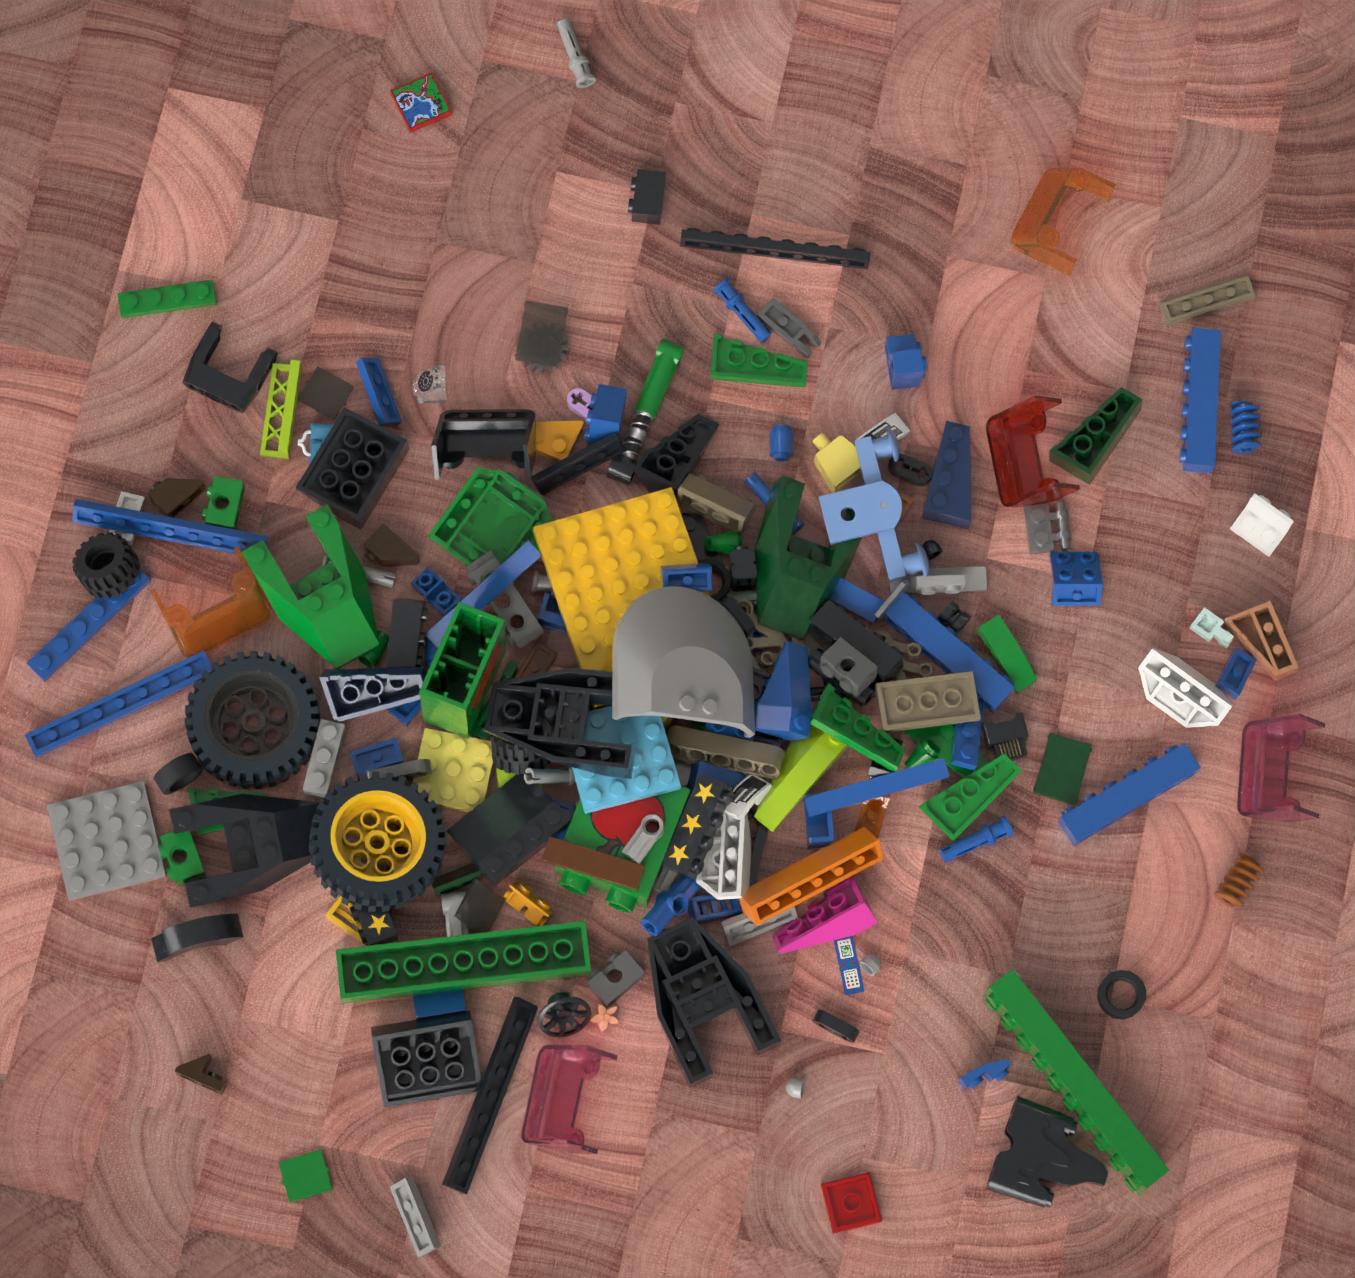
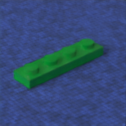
[118,279,216,319]

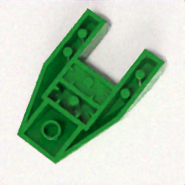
[242,504,380,669]

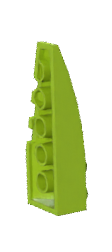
[754,711,862,832]

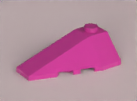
[772,876,877,954]

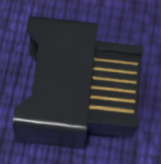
[981,713,1029,760]

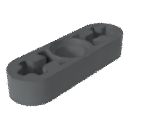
[364,759,432,781]

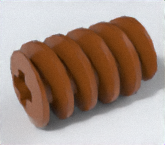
[1214,852,1264,907]

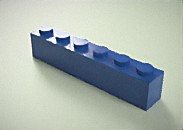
[1179,328,1221,473]
[883,593,1015,714]
[1058,743,1201,846]

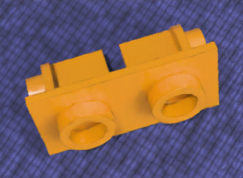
[503,882,555,926]

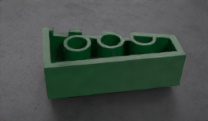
[1049,387,1142,485]

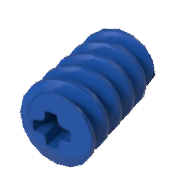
[1230,401,1262,454]

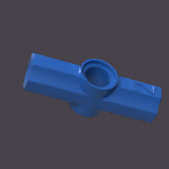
[641,875,701,936]

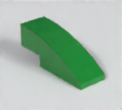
[977,615,1037,694]

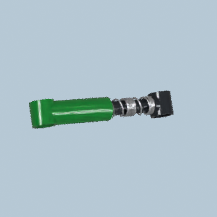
[606,338,685,486]

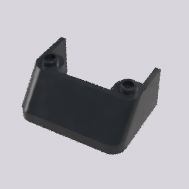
[431,409,536,479]

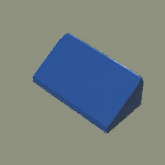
[661,563,712,592]
[413,990,466,1019]

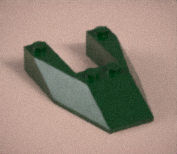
[755,475,862,640]

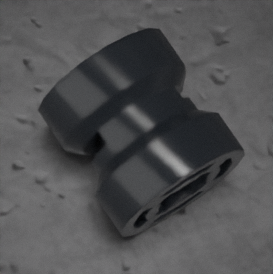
[938,601,972,634]

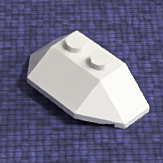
[1138,648,1233,728]
[696,812,752,900]

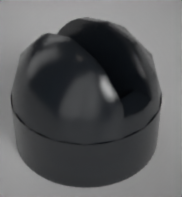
[922,540,943,561]

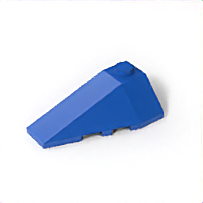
[754,641,812,742]

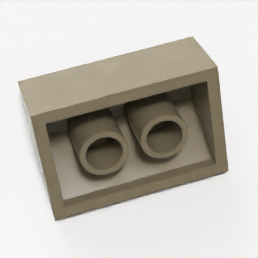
[677,473,755,536]

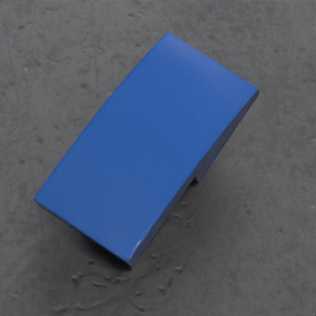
[410,567,462,617]
[830,578,885,623]
[958,1060,1012,1090]

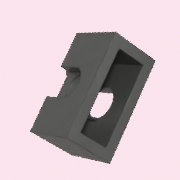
[820,637,878,697]
[587,950,645,1009]

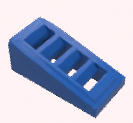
[687,894,743,924]

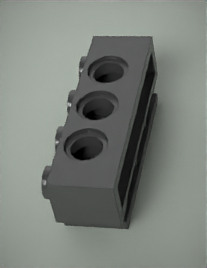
[465,550,544,648]

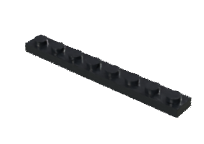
[680,228,871,269]
[442,997,538,1195]

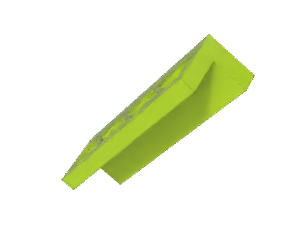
[260,360,302,459]

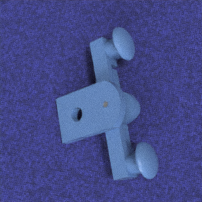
[819,428,929,582]

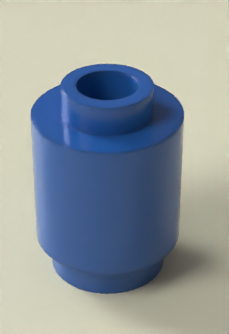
[769,424,794,462]

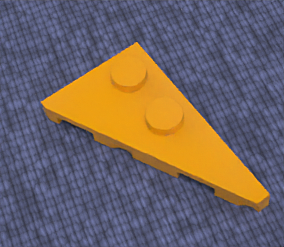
[536,420,584,462]

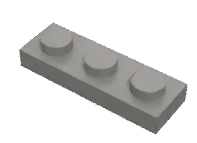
[721,906,798,946]
[390,1176,441,1257]

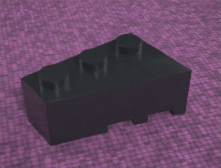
[386,597,428,668]

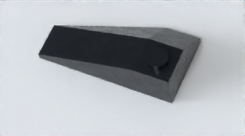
[633,414,719,500]

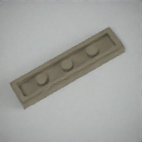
[1159,275,1257,327]

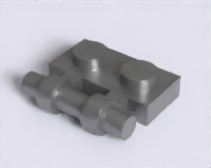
[1023,502,1072,555]

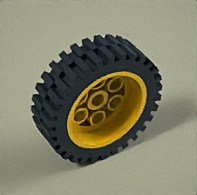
[309,772,446,912]

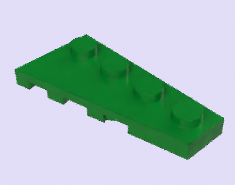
[710,333,808,388]
[810,684,906,772]
[900,724,988,779]
[918,753,1022,841]

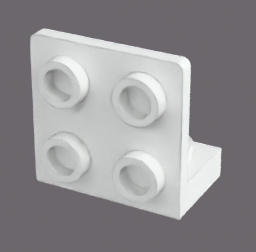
[1230,493,1294,557]

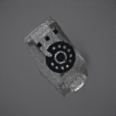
[412,364,447,404]

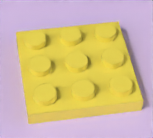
[413,728,493,812]

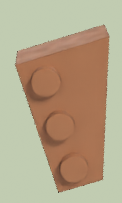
[1225,601,1299,681]

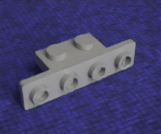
[890,566,987,595]

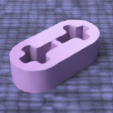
[567,388,593,420]

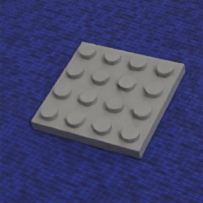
[47,781,166,901]

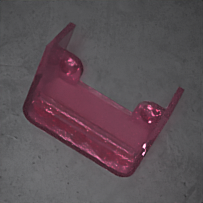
[1237,714,1325,822]
[521,1045,618,1154]

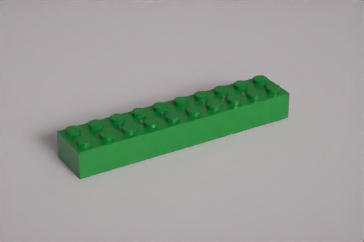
[336,921,591,1004]
[984,969,1170,1195]

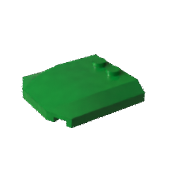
[427,467,554,584]

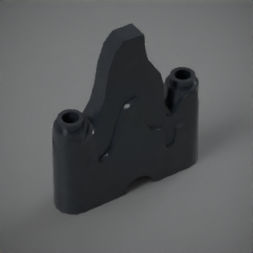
[986,1095,1108,1208]

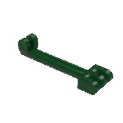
[471,660,518,740]

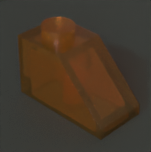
[854,777,891,838]

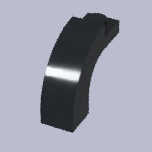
[151,913,244,962]

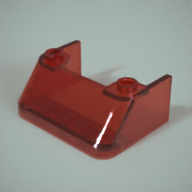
[986,395,1080,508]

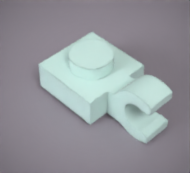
[1189,607,1234,648]

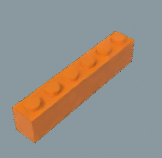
[739,827,884,926]

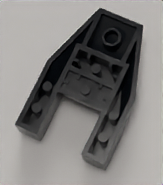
[484,668,635,779]
[168,794,320,907]
[647,917,781,1088]

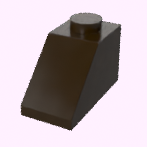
[148,478,206,518]
[363,524,420,567]

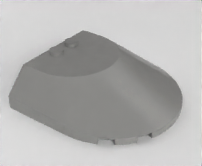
[612,586,755,738]

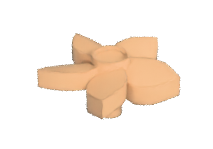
[590,1003,618,1031]

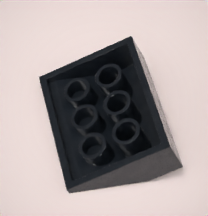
[296,407,410,529]
[446,774,571,888]
[371,1010,482,1108]

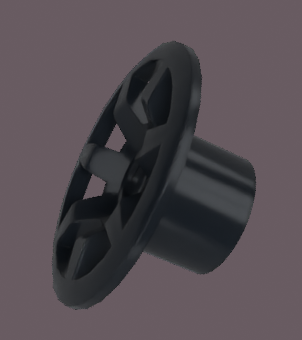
[538,992,592,1037]

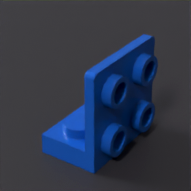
[1050,551,1103,606]

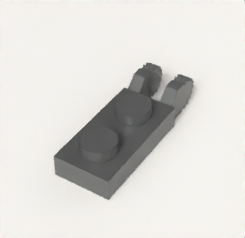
[757,298,822,358]

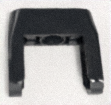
[182,321,278,413]

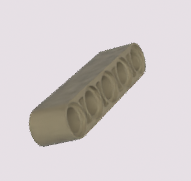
[666,726,785,779]

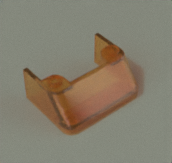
[1010,168,1116,276]
[150,546,270,658]

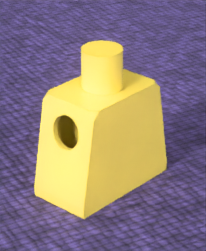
[813,433,861,493]

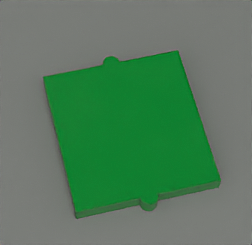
[278,1150,332,1203]

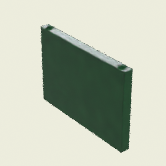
[1033,733,1092,805]

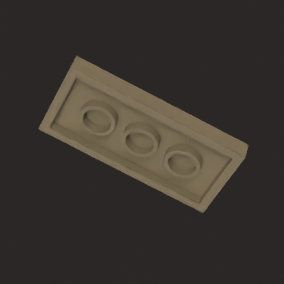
[875,671,981,732]

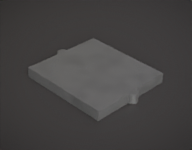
[875,580,911,619]

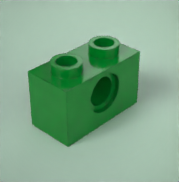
[202,476,245,530]
[158,831,206,887]

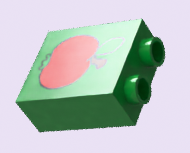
[419,602,506,739]
[554,786,691,914]

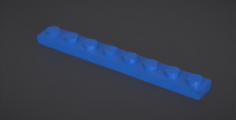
[72,499,268,555]
[25,651,213,758]

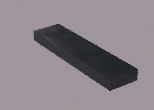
[531,432,627,495]

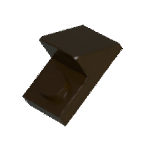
[174,1054,226,1095]

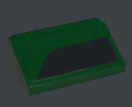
[431,863,482,897]

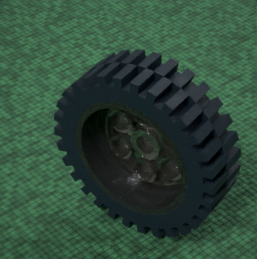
[184,651,320,790]

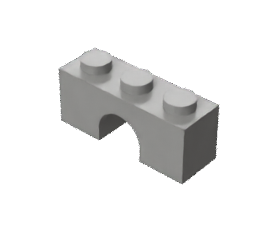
[303,719,346,800]

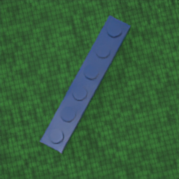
[27,569,151,682]

